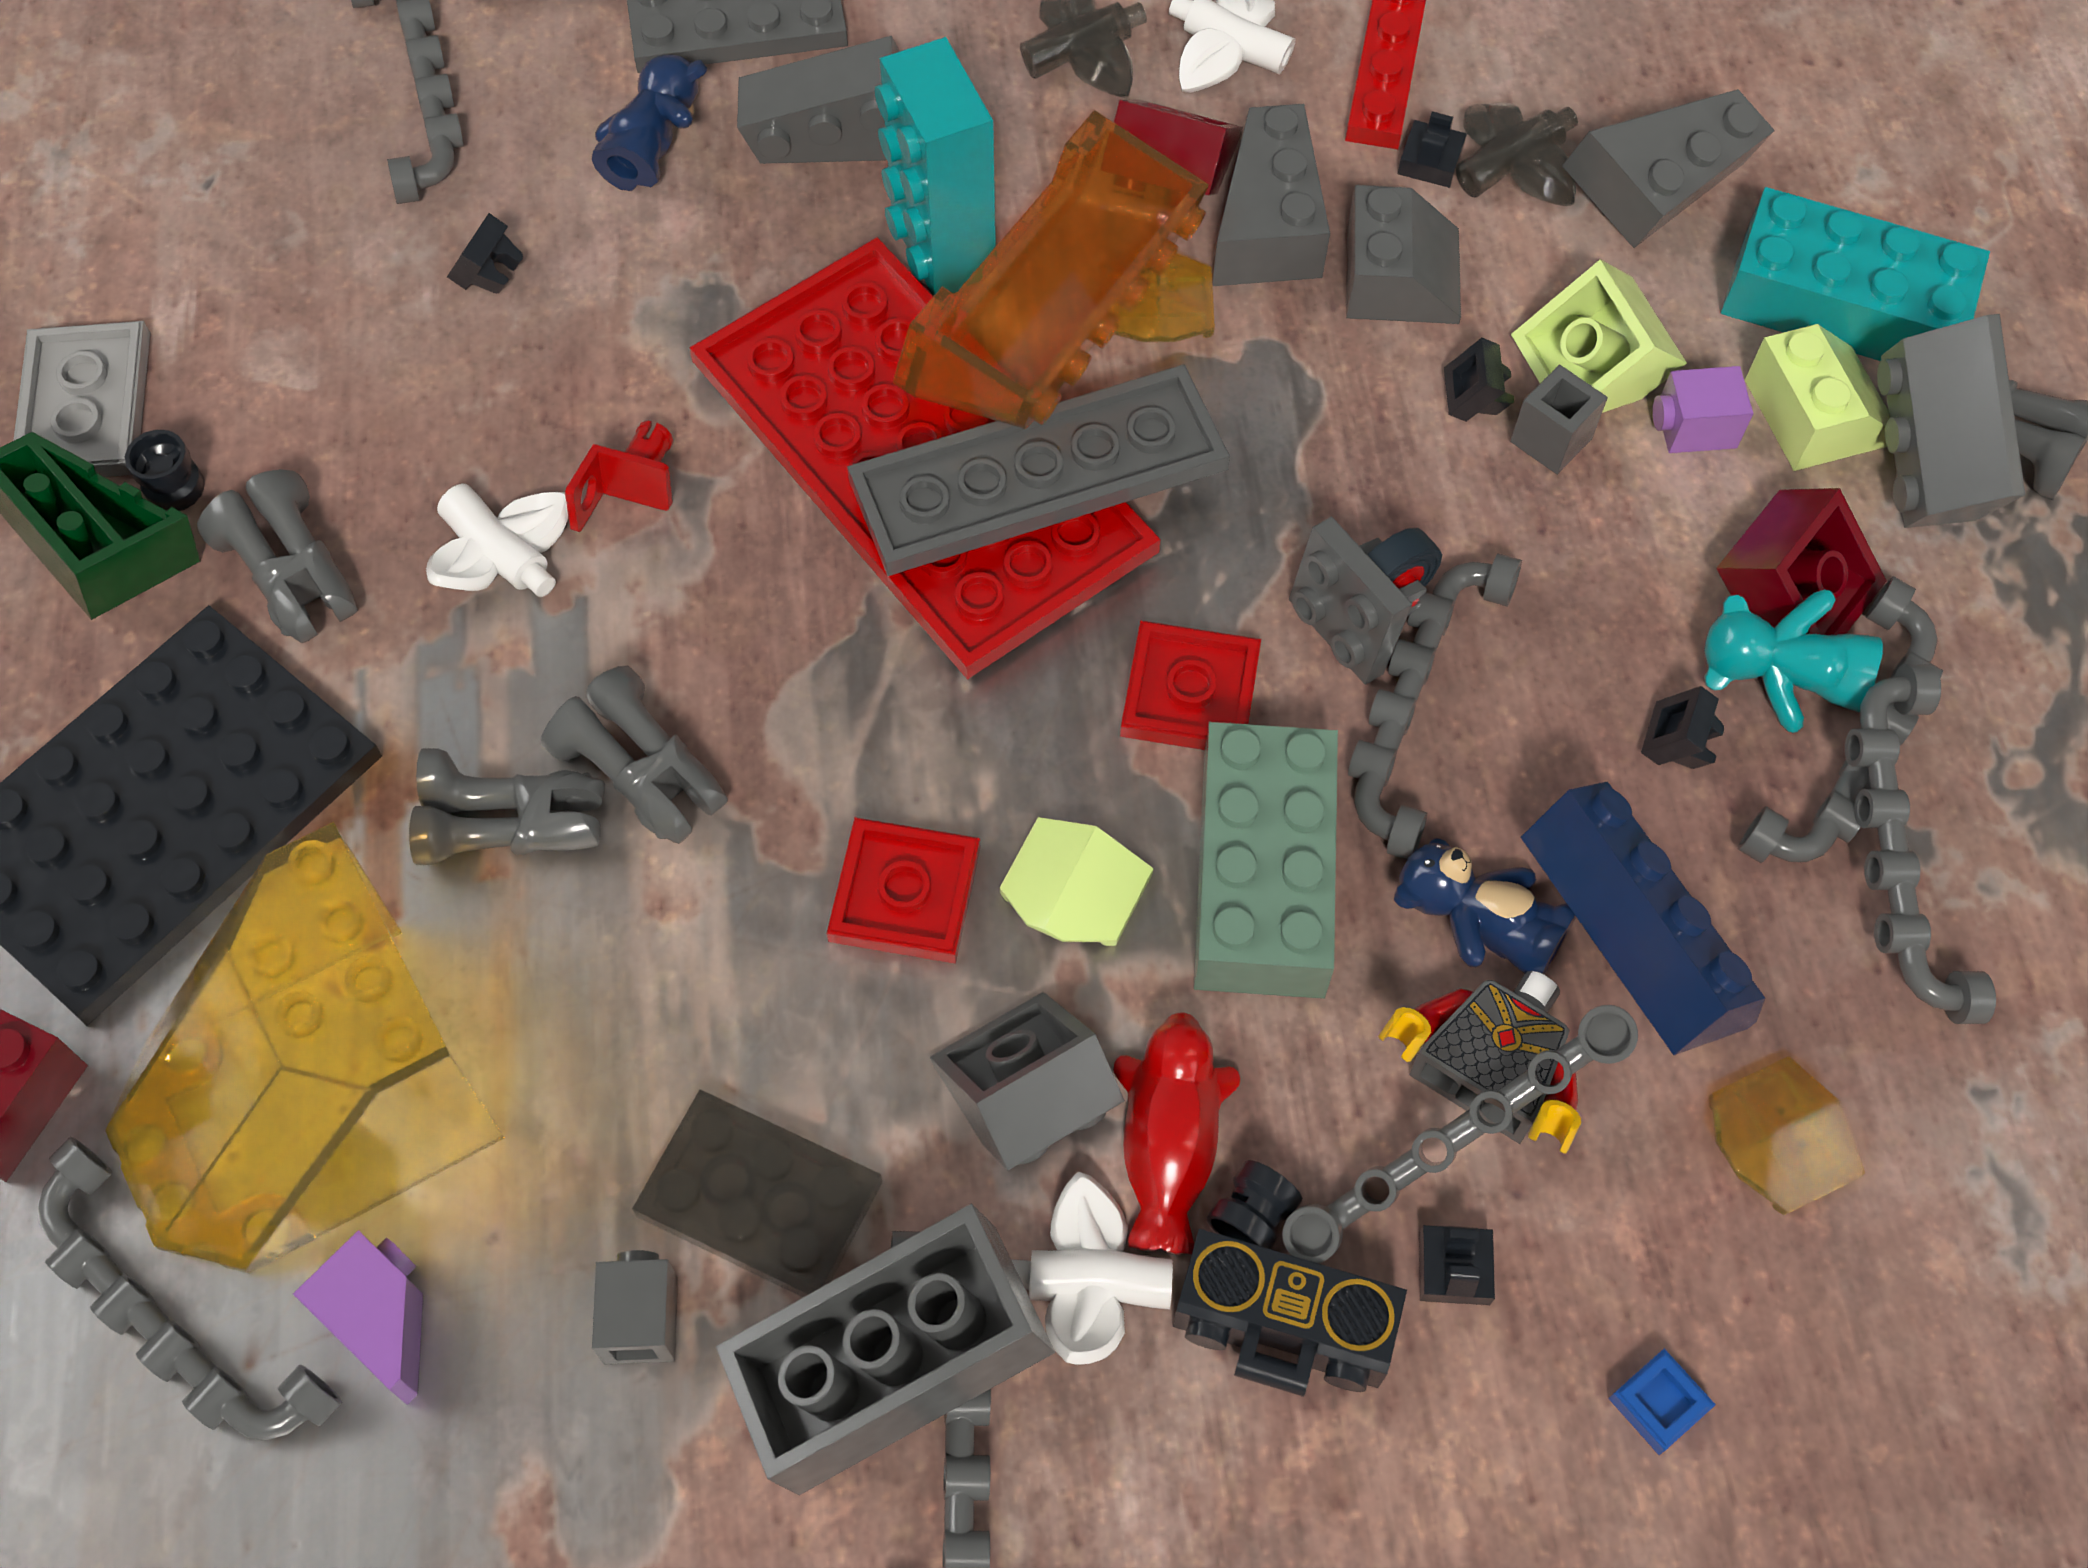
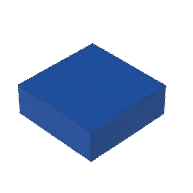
[1608,1348,1716,1455]

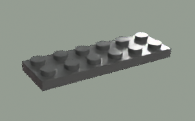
[847,364,1230,576]

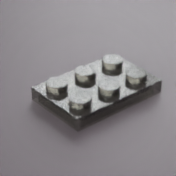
[632,1089,883,1297]

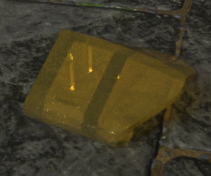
[1099,245,1215,342]
[1709,1056,1865,1215]

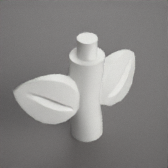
[1169,0,1295,93]
[426,484,569,597]
[1012,1172,1173,1365]

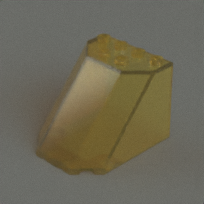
[105,822,505,1274]

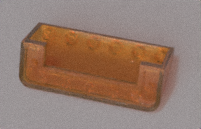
[893,110,1209,429]

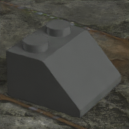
[1346,185,1461,324]
[930,992,1125,1171]

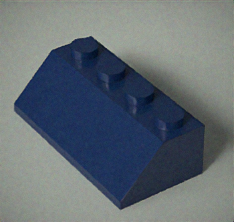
[1520,781,1766,1055]

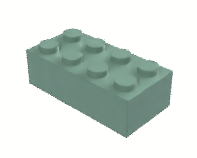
[1194,722,1338,999]

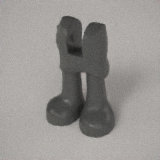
[2009,380,2088,500]
[197,469,358,643]
[541,666,728,844]
[409,748,605,865]

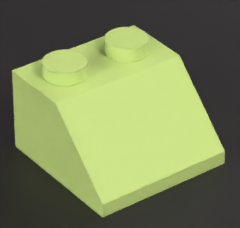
[1511,259,1687,413]
[1745,324,1889,471]

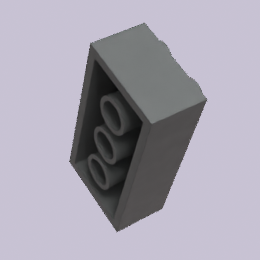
[716,1203,1055,1496]

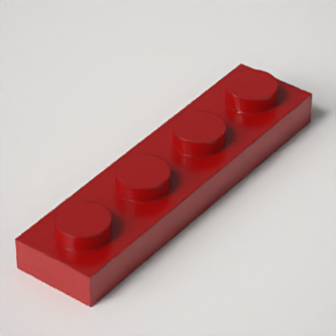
[1345,0,1426,150]

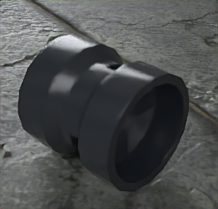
[124,429,205,511]
[1207,1160,1303,1249]

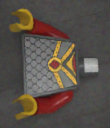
[1378,971,1581,1154]

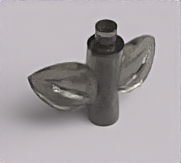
[1020,0,1147,97]
[1456,103,1578,207]

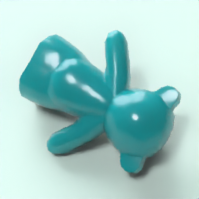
[1704,589,1883,733]

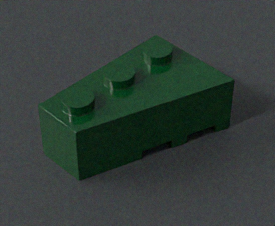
[0,432,201,620]

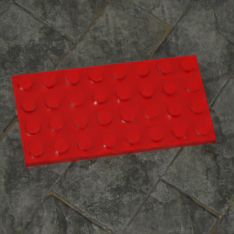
[689,237,1161,680]

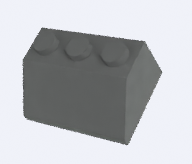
[1877,314,2025,528]

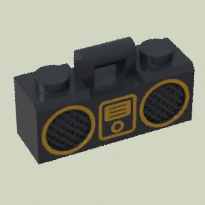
[1173,1229,1407,1397]

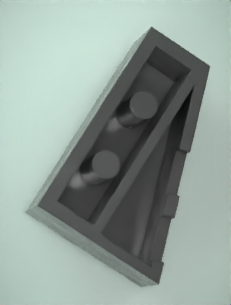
[737,35,900,164]
[1562,89,1775,248]
[1212,104,1330,286]

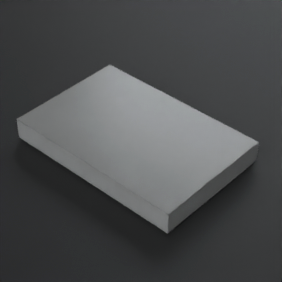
[13,321,150,477]

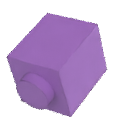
[1653,366,1753,453]

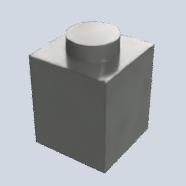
[1510,364,1608,475]
[592,1250,678,1364]

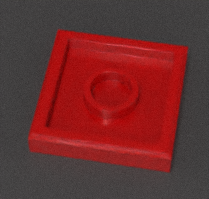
[1120,620,1262,750]
[826,817,981,964]

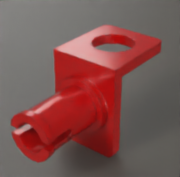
[565,421,673,532]

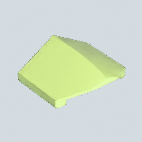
[1000,817,1153,946]

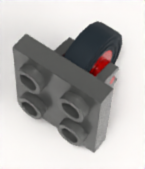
[1289,516,1443,685]

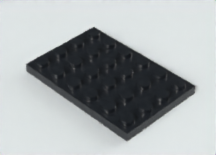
[0,605,382,1026]

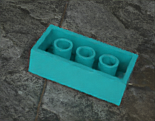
[875,37,996,299]
[1720,187,1990,361]

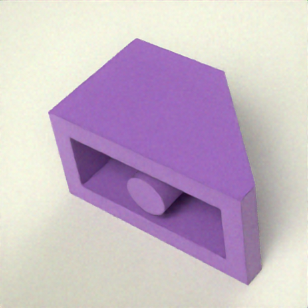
[293,1230,423,1405]

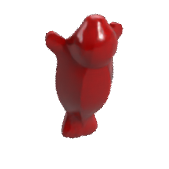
[1113,1012,1240,1255]

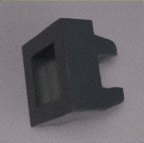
[1397,111,1467,188]
[447,213,523,293]
[1444,337,1514,422]
[1641,686,1724,769]
[1419,1225,1495,1306]

